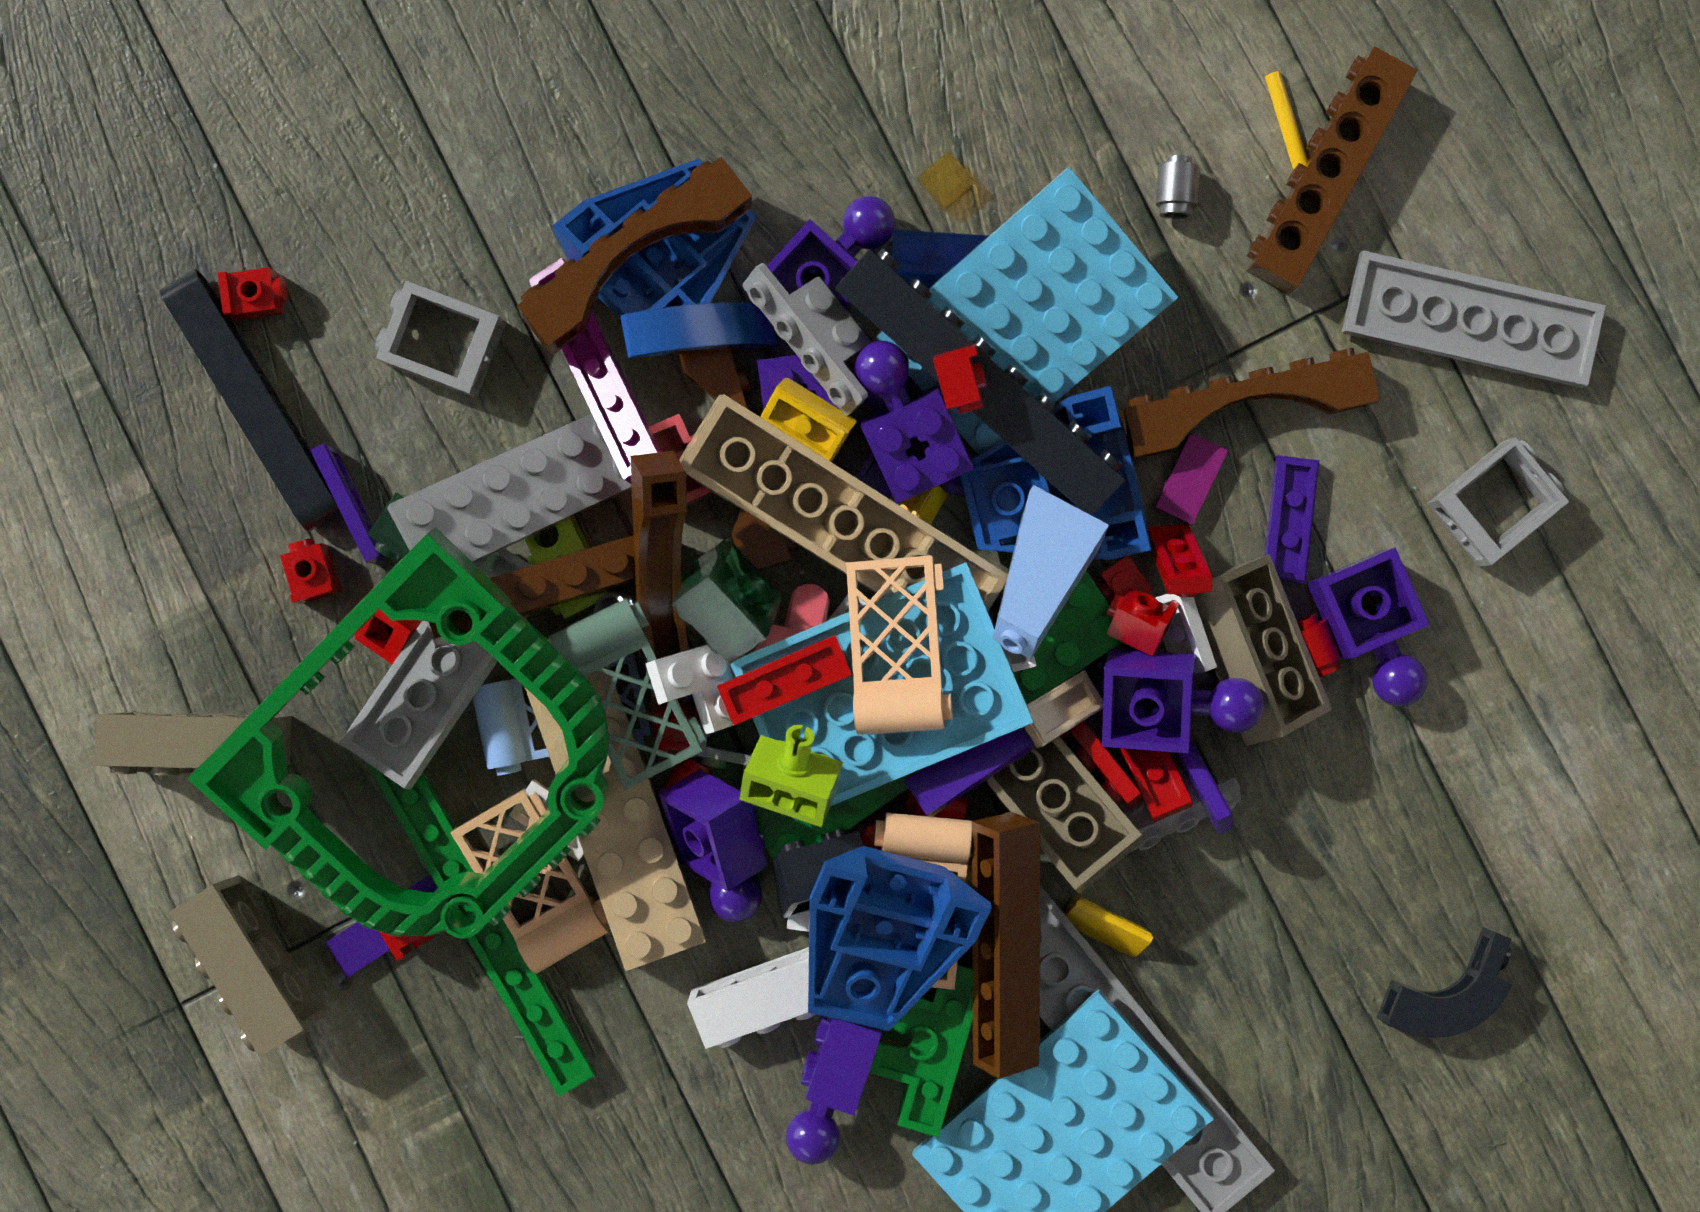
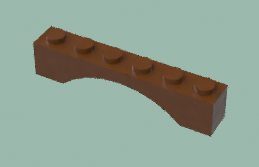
[517,157,752,356]
[678,347,798,575]
[1120,348,1380,460]
[630,451,692,708]
[427,535,636,649]

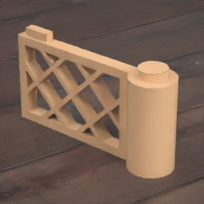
[846,555,953,735]
[451,789,609,974]
[874,813,972,990]

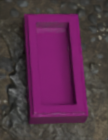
[1153,433,1228,526]

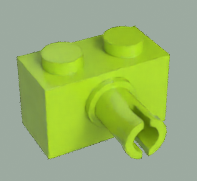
[739,724,843,827]

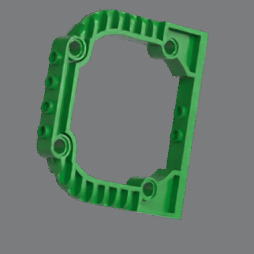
[187,527,609,939]

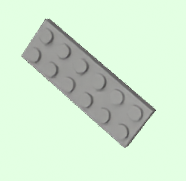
[1341,250,1606,388]
[387,414,632,563]
[339,548,531,790]

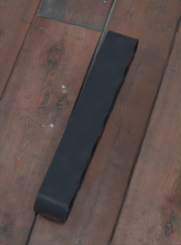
[159,269,341,532]

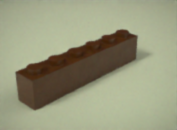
[972,812,1041,1079]

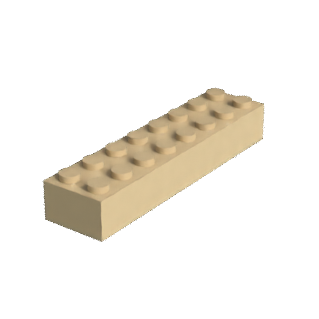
[679,394,1008,611]
[525,639,706,971]

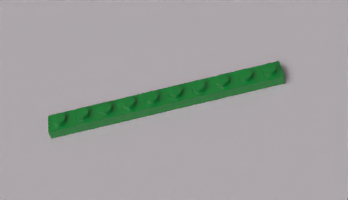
[365,761,596,1097]

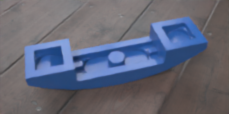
[621,302,778,358]

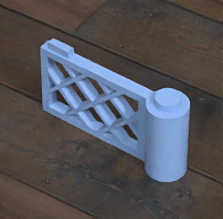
[473,654,651,776]

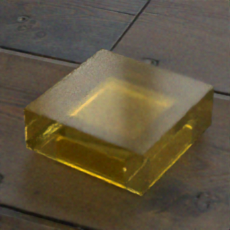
[917,151,975,211]

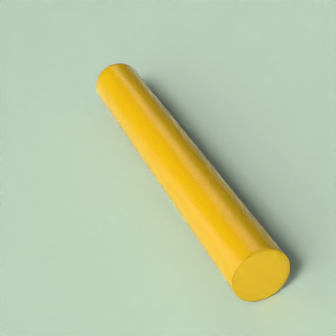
[1265,71,1308,170]

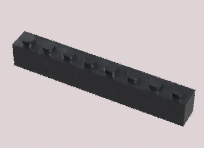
[835,248,1125,516]

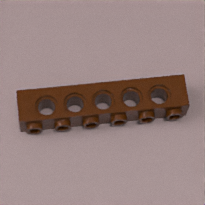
[1246,46,1418,295]

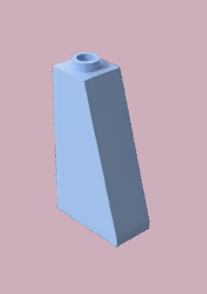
[993,485,1109,659]

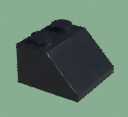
[772,829,863,919]

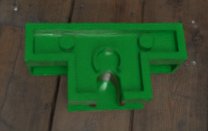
[869,959,973,1138]

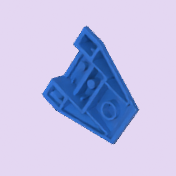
[552,158,757,320]
[960,386,1151,560]
[807,846,992,1031]

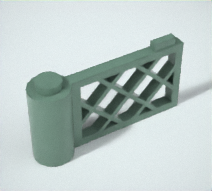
[549,598,706,790]

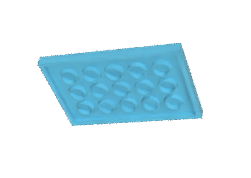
[876,167,1178,455]
[730,562,1034,821]
[912,989,1214,1212]

